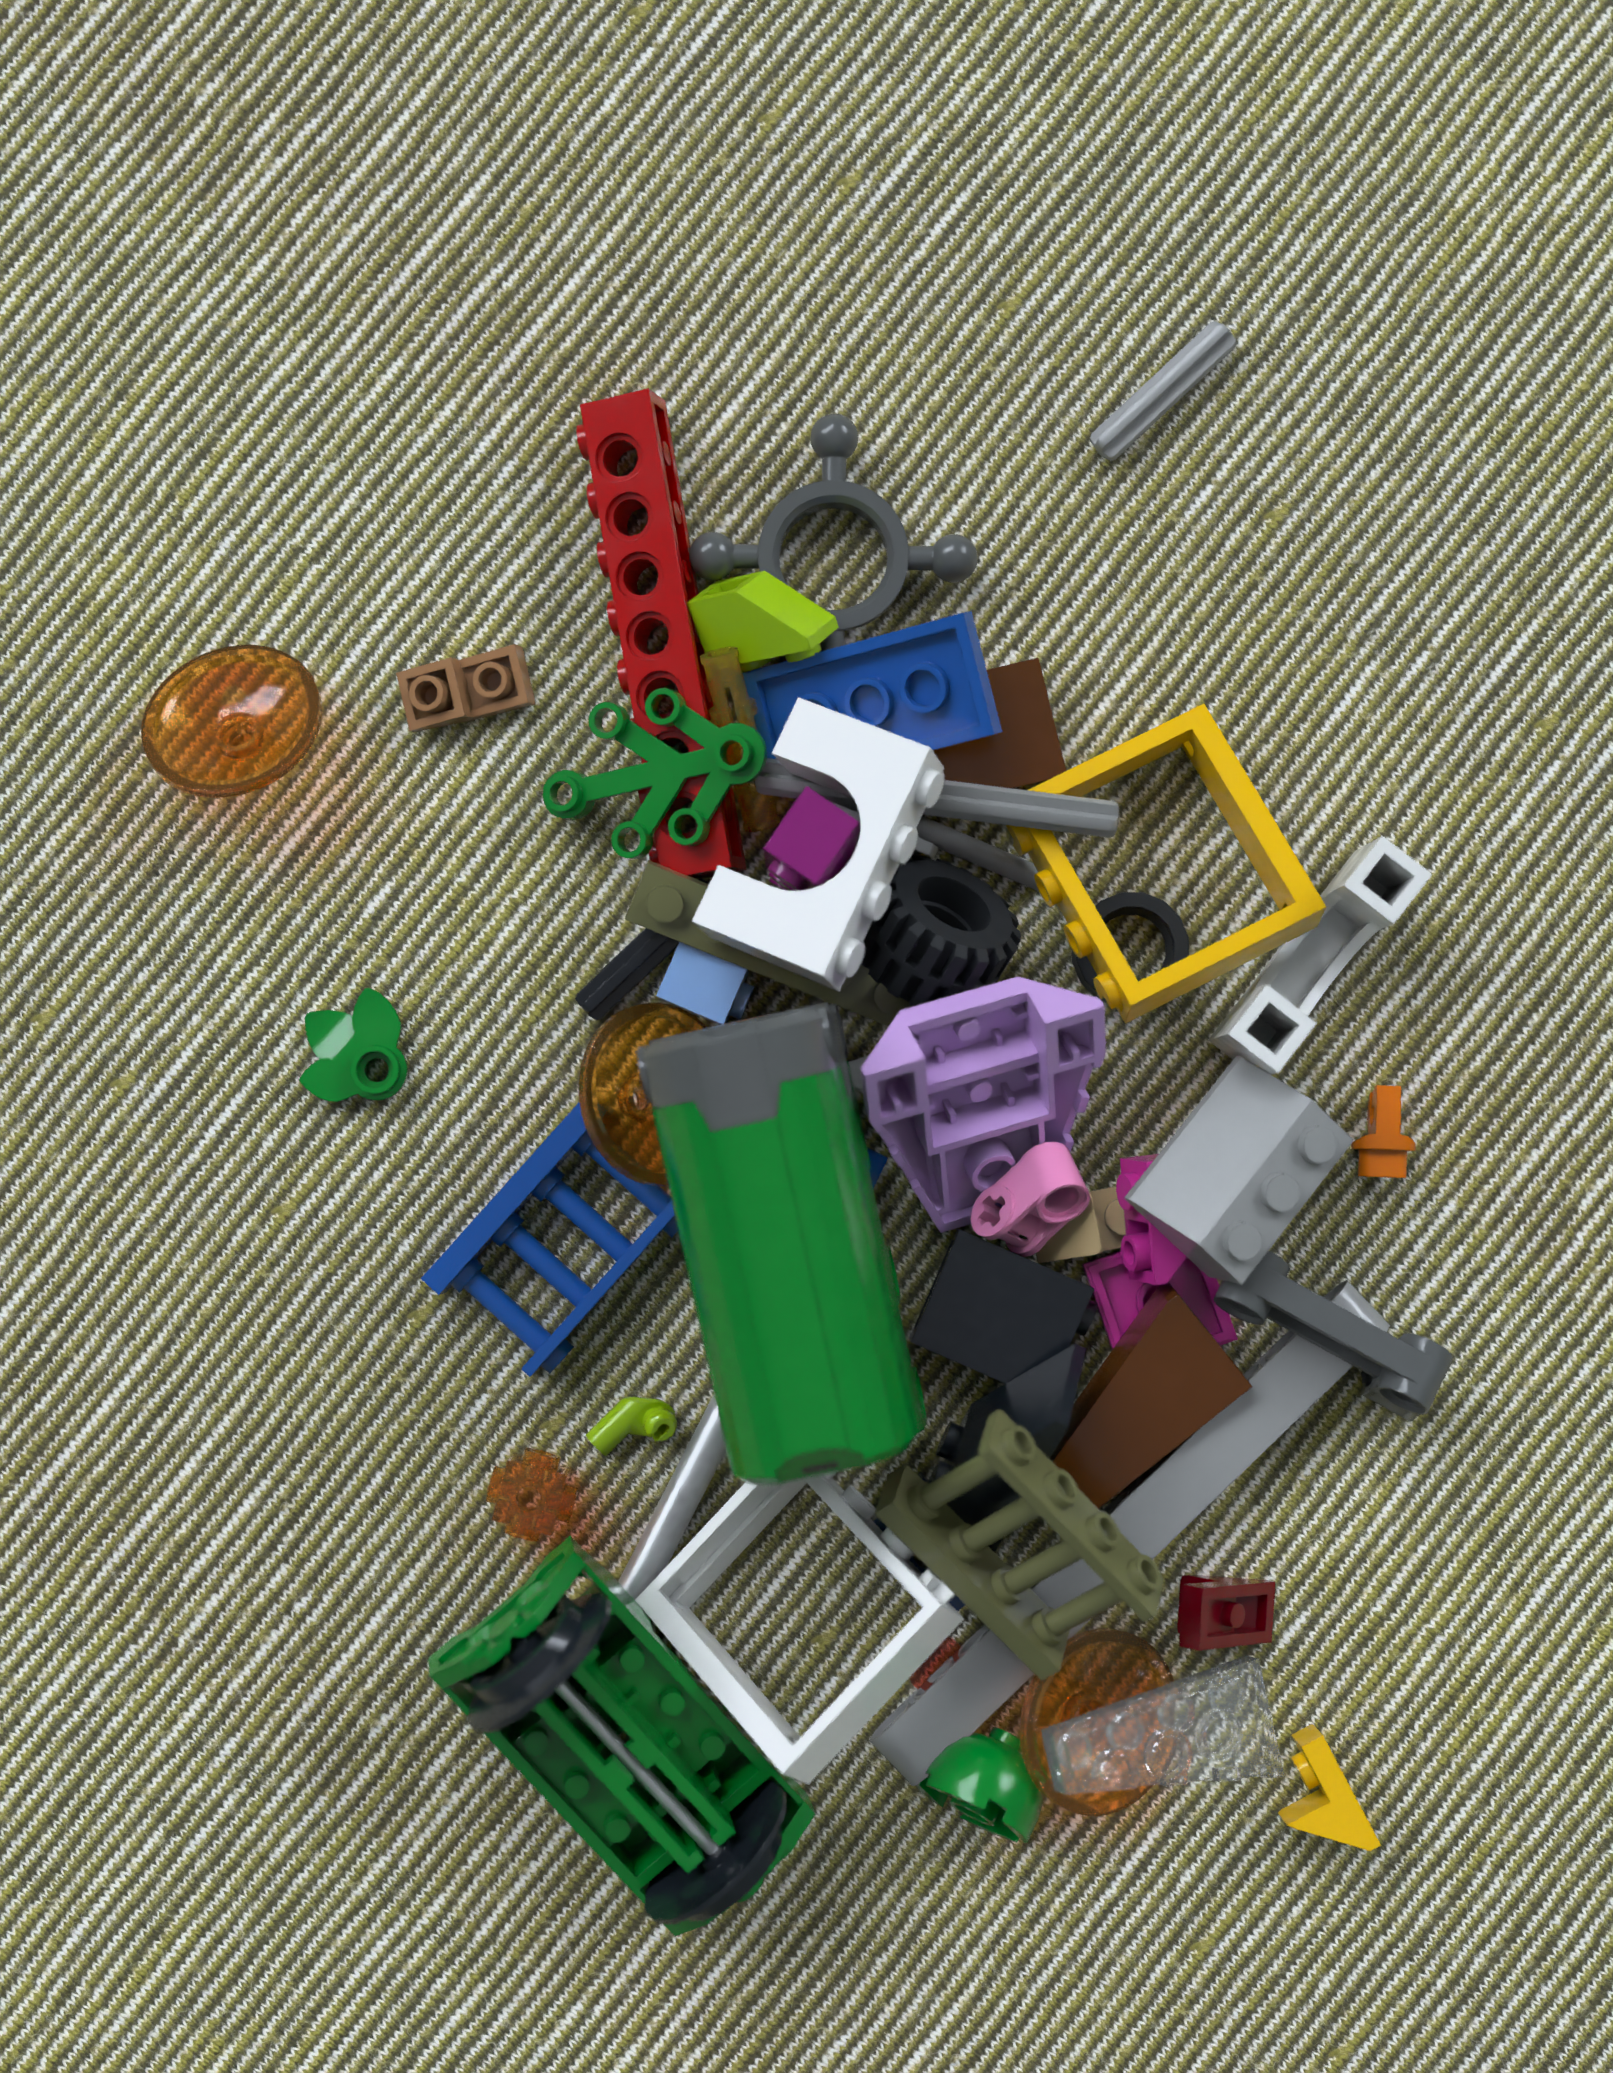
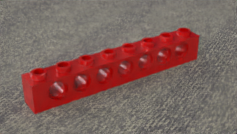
[576,388,747,879]

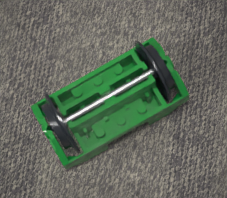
[428,1535,816,1936]

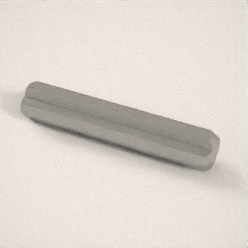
[1090,321,1237,461]

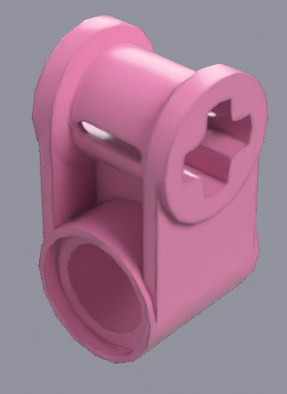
[970,1141,1090,1257]

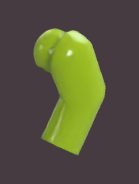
[586,1396,677,1456]

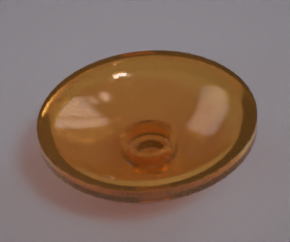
[141,645,322,798]
[578,1002,708,1186]
[1020,1628,1179,1816]

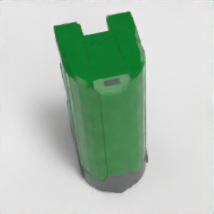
[637,1002,927,1485]

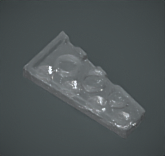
[1041,1656,1285,1794]

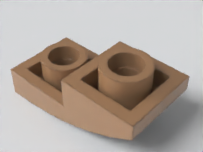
[396,644,536,732]

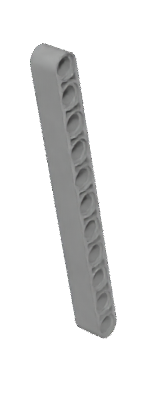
[869,1280,1390,1786]

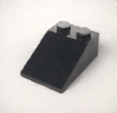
[928,1344,1087,1553]

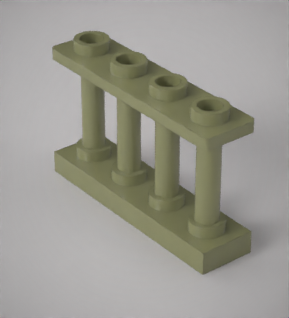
[875,1409,1164,1681]

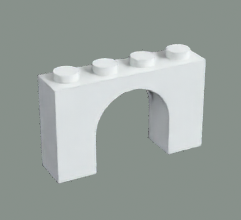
[692,697,944,991]
[1208,836,1432,1074]

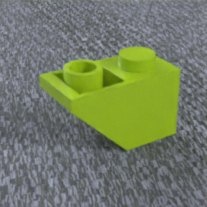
[687,570,839,672]

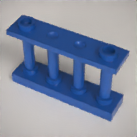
[421,1096,678,1377]

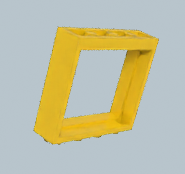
[1006,704,1326,1024]

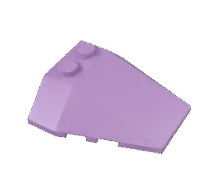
[861,977,1106,1233]

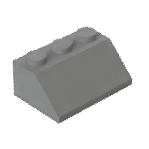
[1124,1056,1354,1285]

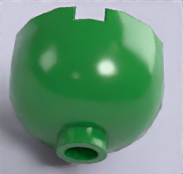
[916,1727,1044,1843]

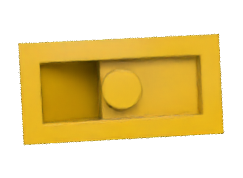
[1278,1724,1381,1851]

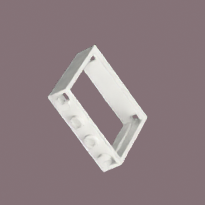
[635,1471,964,1785]

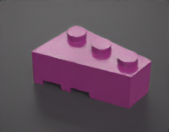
[763,786,861,891]

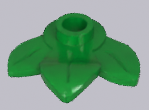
[299,987,408,1102]

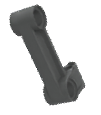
[1214,1251,1454,1422]

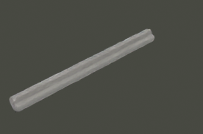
[755,758,1119,838]

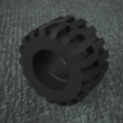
[861,856,1021,1006]

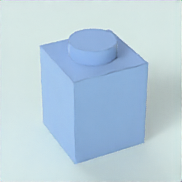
[656,942,754,1025]

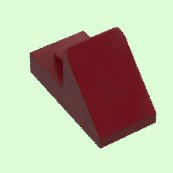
[1177,1575,1276,1651]

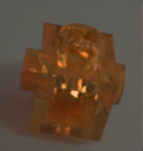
[486,1448,578,1541]

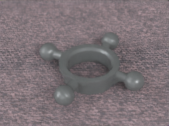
[689,413,978,652]

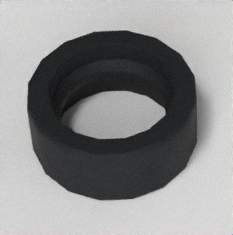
[1072,892,1189,1003]

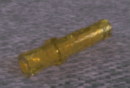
[700,647,781,832]

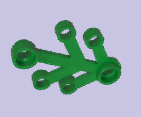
[543,688,767,859]

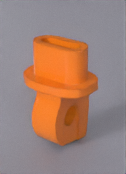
[1351,1085,1416,1178]

